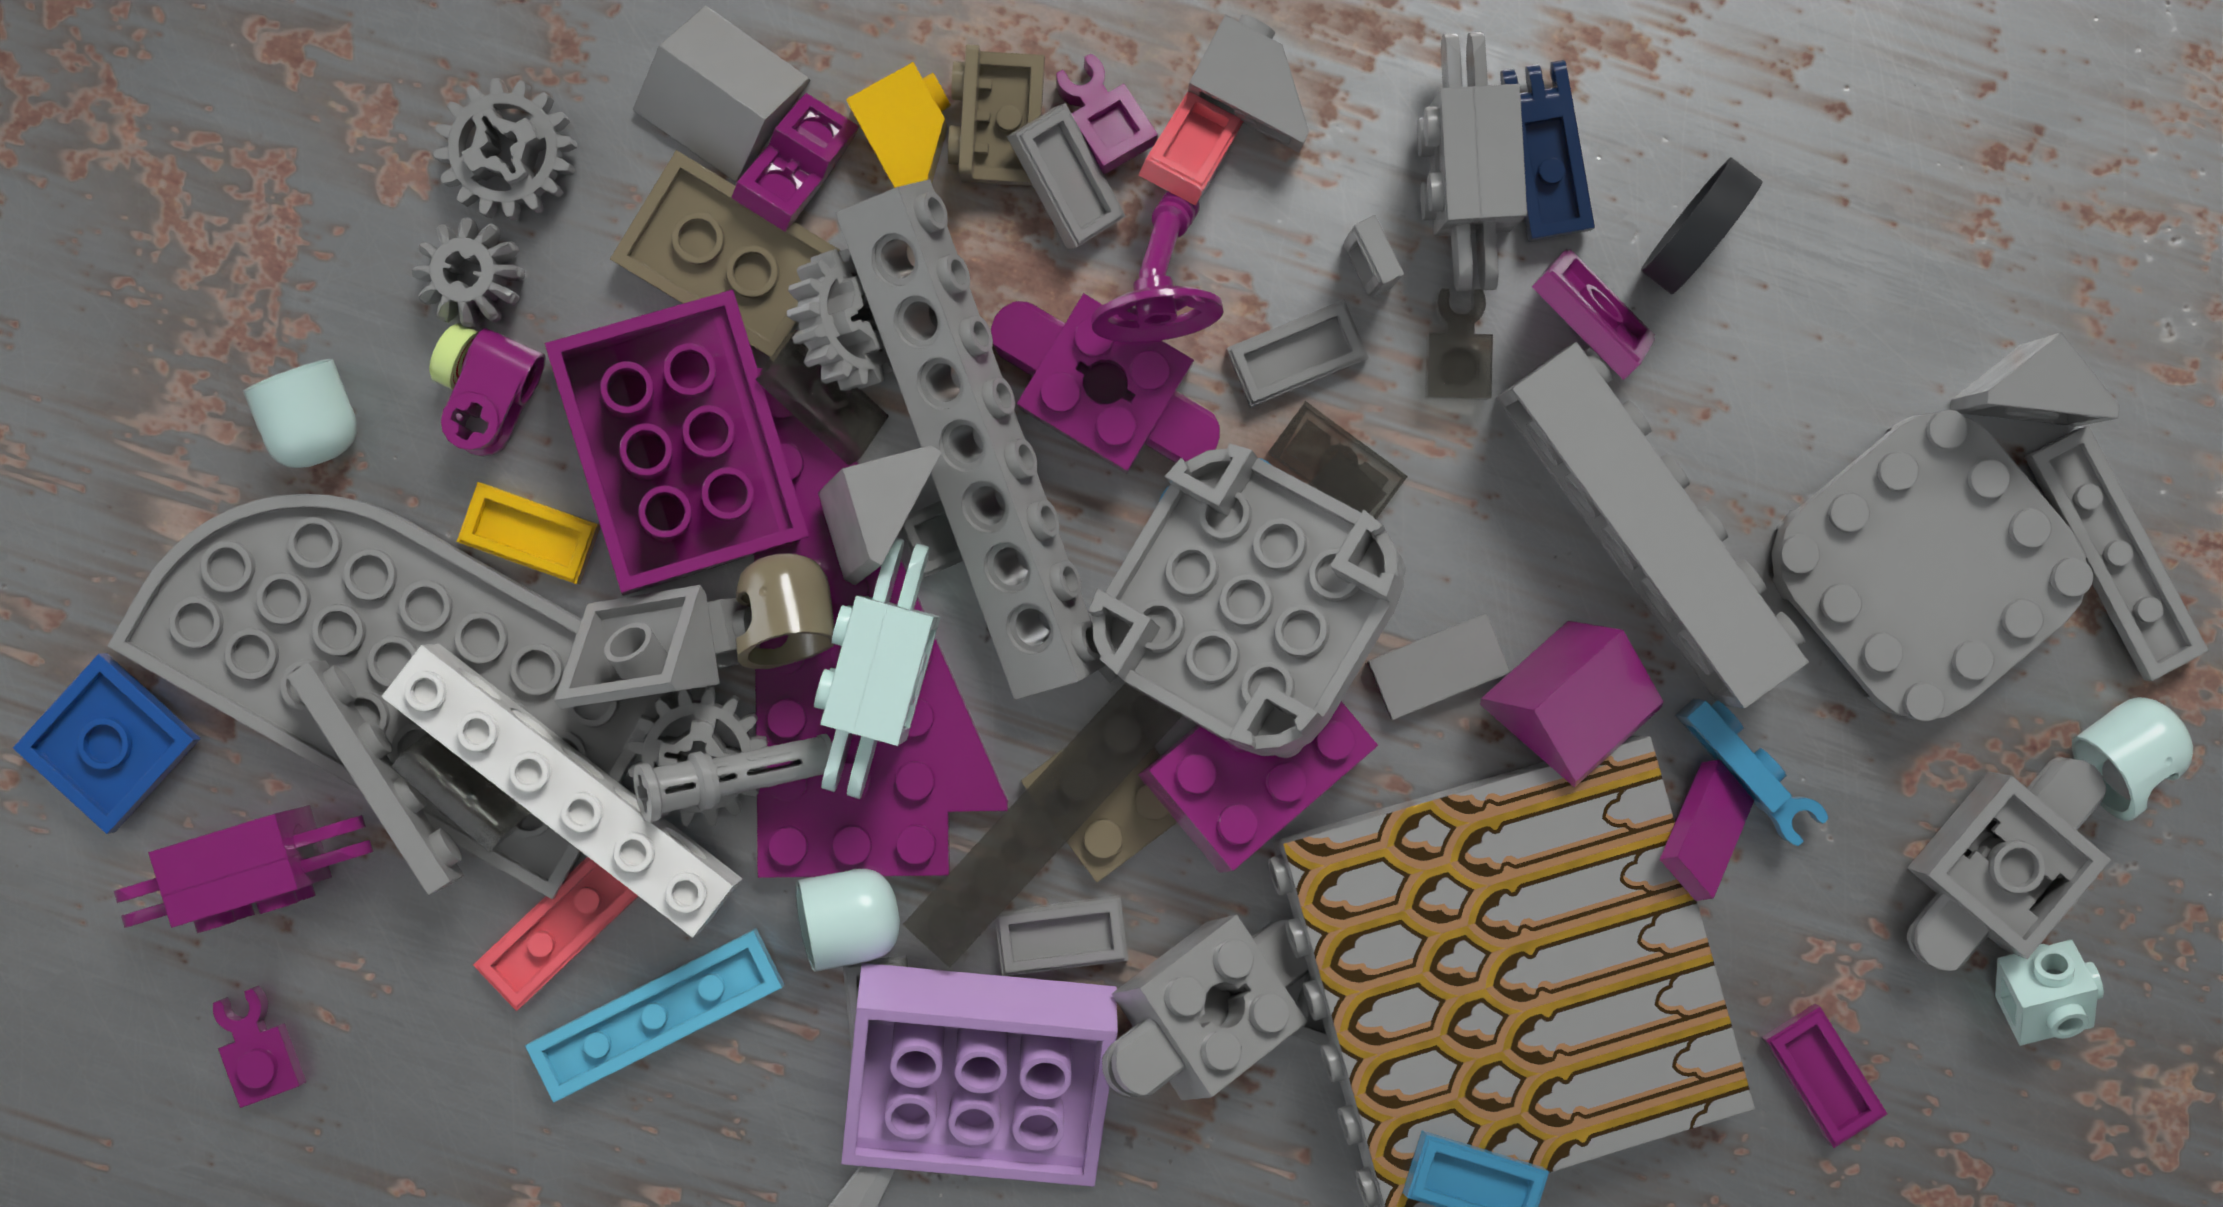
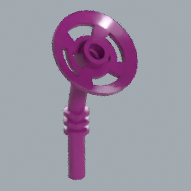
[1091,169,1224,342]

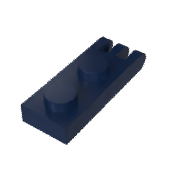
[1500,60,1595,242]

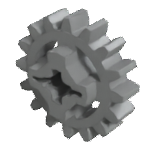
[433,78,577,221]
[787,249,894,391]
[628,686,768,827]

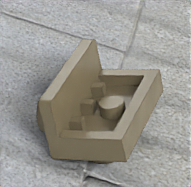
[948,44,1045,186]

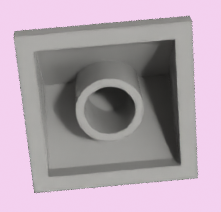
[633,6,810,183]
[1950,333,2120,427]
[818,445,942,585]
[554,585,720,709]

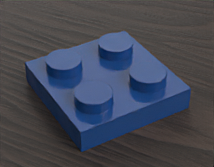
[13,653,201,834]

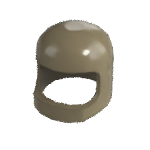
[736,553,835,669]

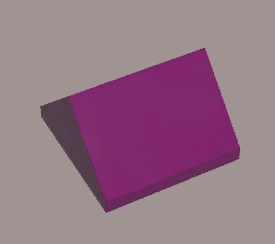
[1480,621,1664,788]

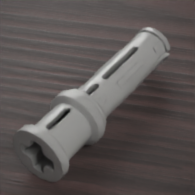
[634,734,832,822]

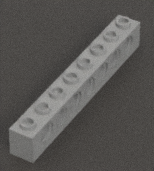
[835,179,1106,700]

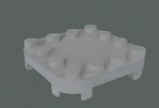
[1771,410,2093,721]
[1088,443,1406,758]

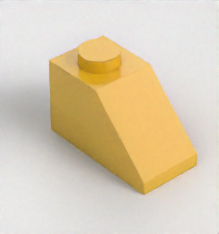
[846,62,951,188]

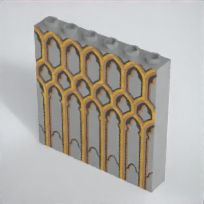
[1268,736,1755,1207]

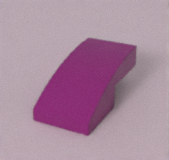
[731,93,859,232]

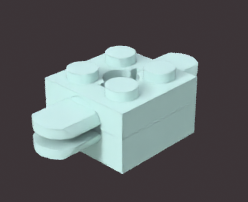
[814,538,941,799]

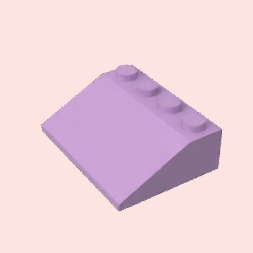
[841,963,1118,1187]

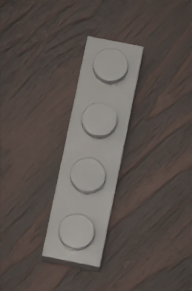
[2024,425,2209,681]
[287,660,464,896]

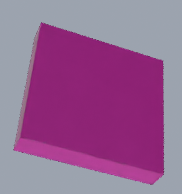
[1531,248,1655,380]

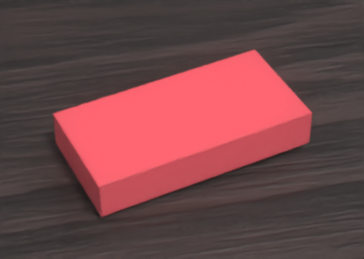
[1139,92,1244,206]

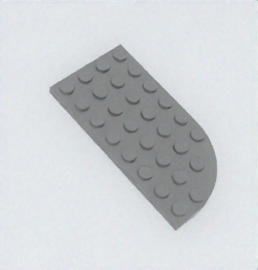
[107,494,674,899]

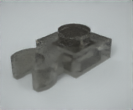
[1425,288,1493,400]

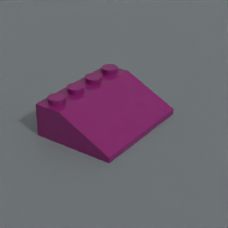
[544,290,809,596]

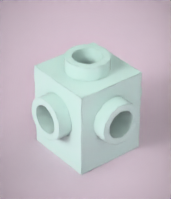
[1995,939,2104,1046]

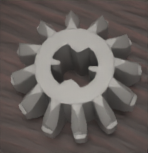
[412,218,525,328]

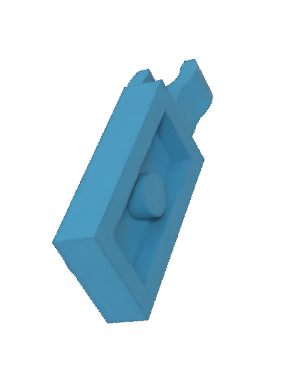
[1675,698,1828,846]

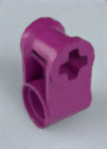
[441,328,546,457]

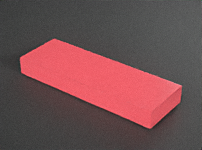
[473,856,639,1011]

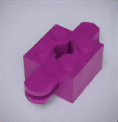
[991,293,1220,474]
[113,805,374,933]

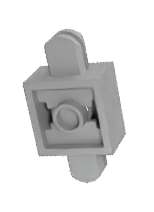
[1417,32,1527,292]
[1907,757,2111,971]
[1102,914,1309,1100]

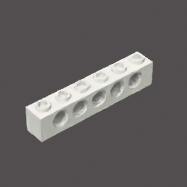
[381,644,743,938]

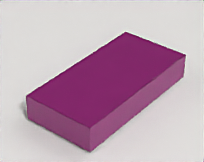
[1659,759,1754,901]
[1762,1004,1888,1148]

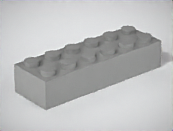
[1495,342,1809,709]

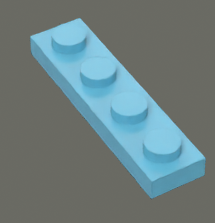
[525,928,785,1103]

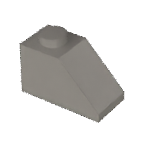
[1188,14,1309,153]

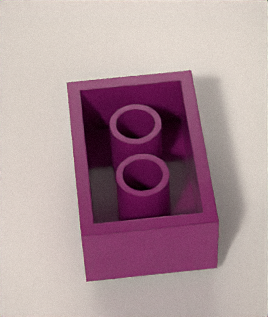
[1138,701,1379,873]

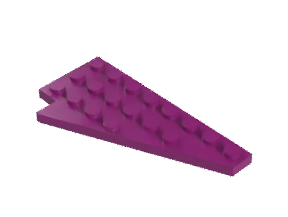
[754,367,1008,878]

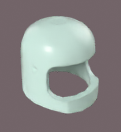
[243,359,357,468]
[2072,697,2193,821]
[795,869,900,972]

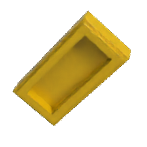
[456,482,601,584]

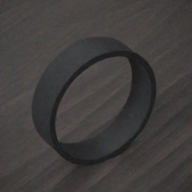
[1641,157,1763,295]

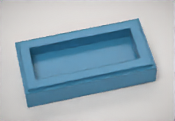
[1402,1130,1549,1207]

